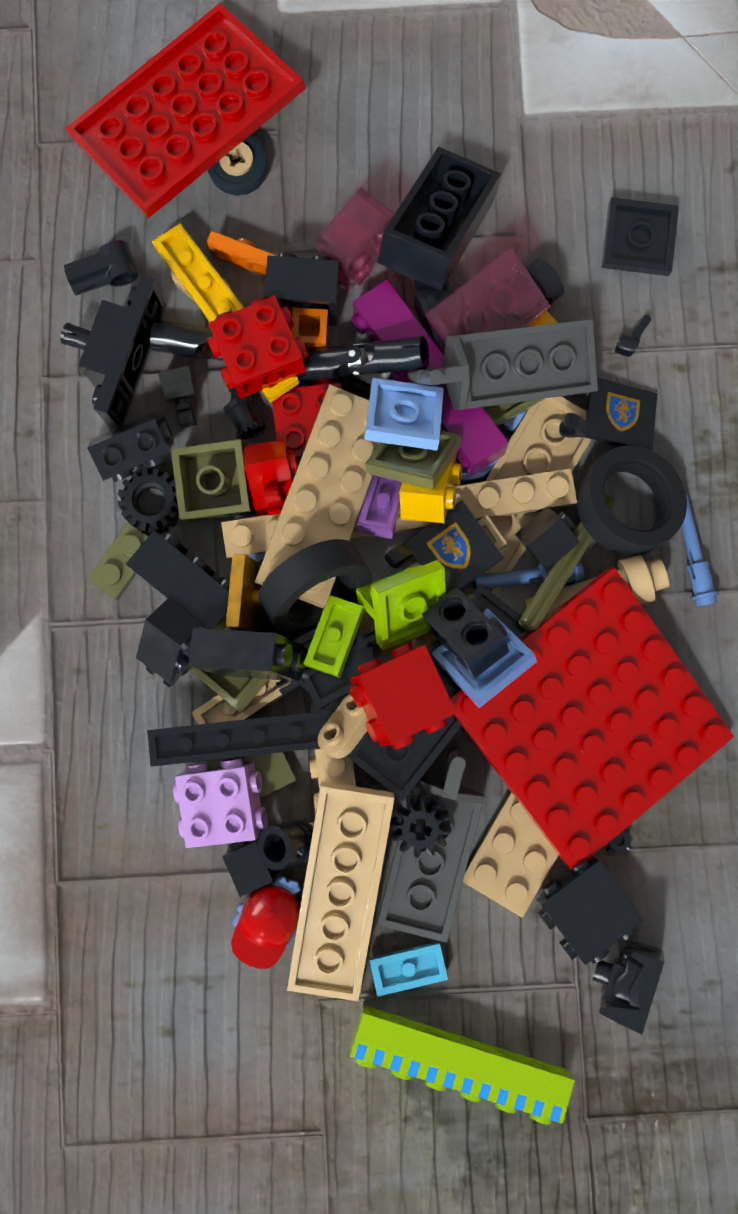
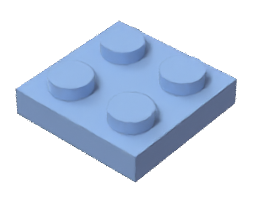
[364,378,444,450]

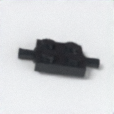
[276,628,378,710]

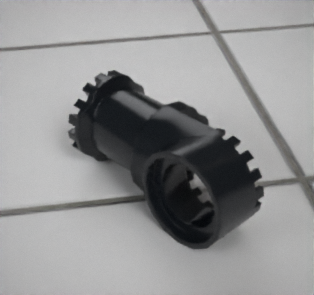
[221,374,266,440]

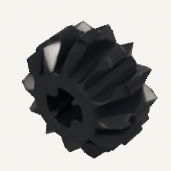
[390,794,452,858]

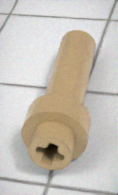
[523,554,669,619]

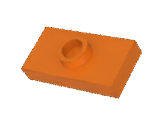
[207,231,276,277]

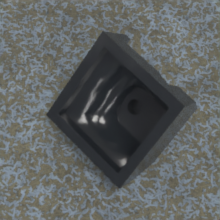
[592,941,665,1035]

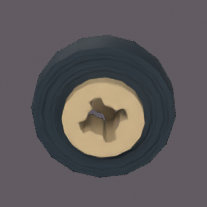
[208,135,268,196]

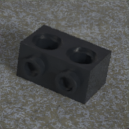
[422,587,510,679]

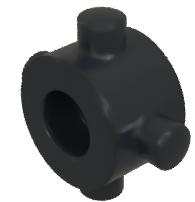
[606,828,632,854]

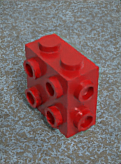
[207,295,308,399]
[272,379,342,466]
[350,643,456,750]

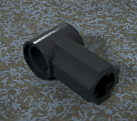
[64,240,138,296]

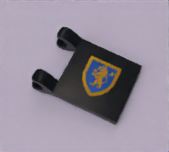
[559,377,658,451]
[384,500,504,595]

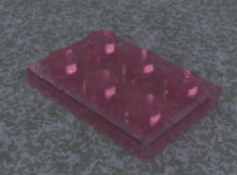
[425,247,551,344]

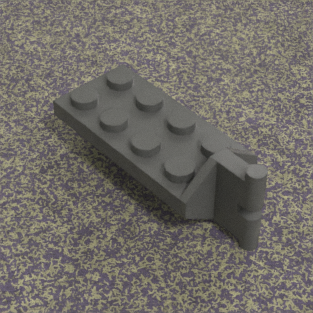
[407,319,598,410]
[377,746,485,943]

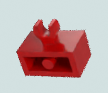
[243,439,298,517]

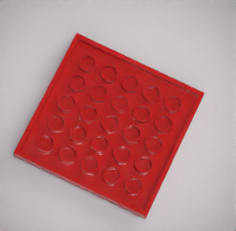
[449,567,734,869]

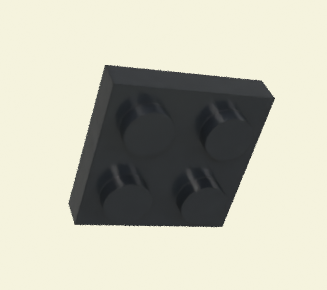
[601,197,679,276]

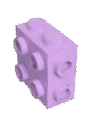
[173,757,268,848]

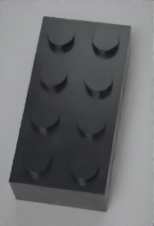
[377,147,501,291]

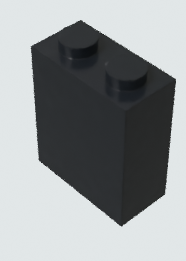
[188,628,306,682]

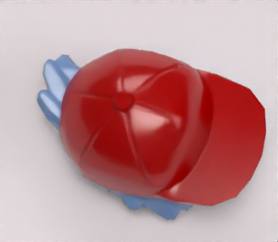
[231,877,301,969]

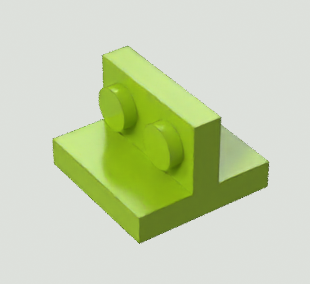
[356,560,446,651]

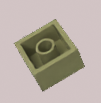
[171,439,256,522]

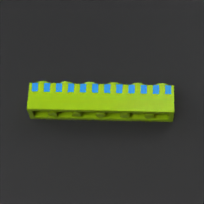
[350,1005,575,1125]

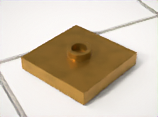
[226,554,269,633]

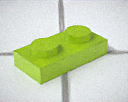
[303,595,365,678]

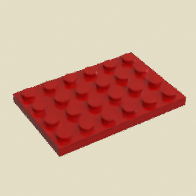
[65,3,306,218]

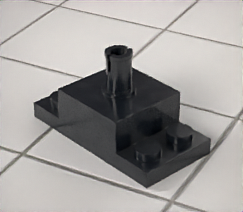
[60,275,166,429]

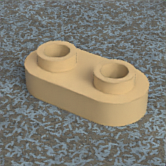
[318,693,369,759]

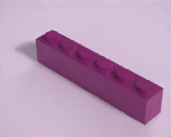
[351,280,509,477]

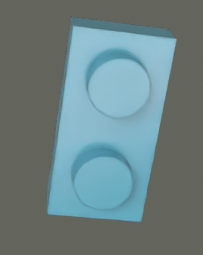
[369,941,448,996]

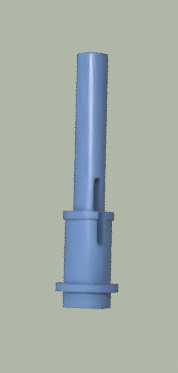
[681,495,720,607]
[472,561,584,589]

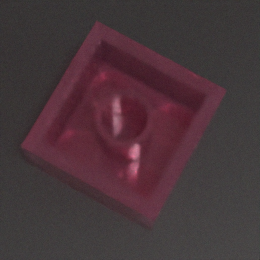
[316,187,394,292]

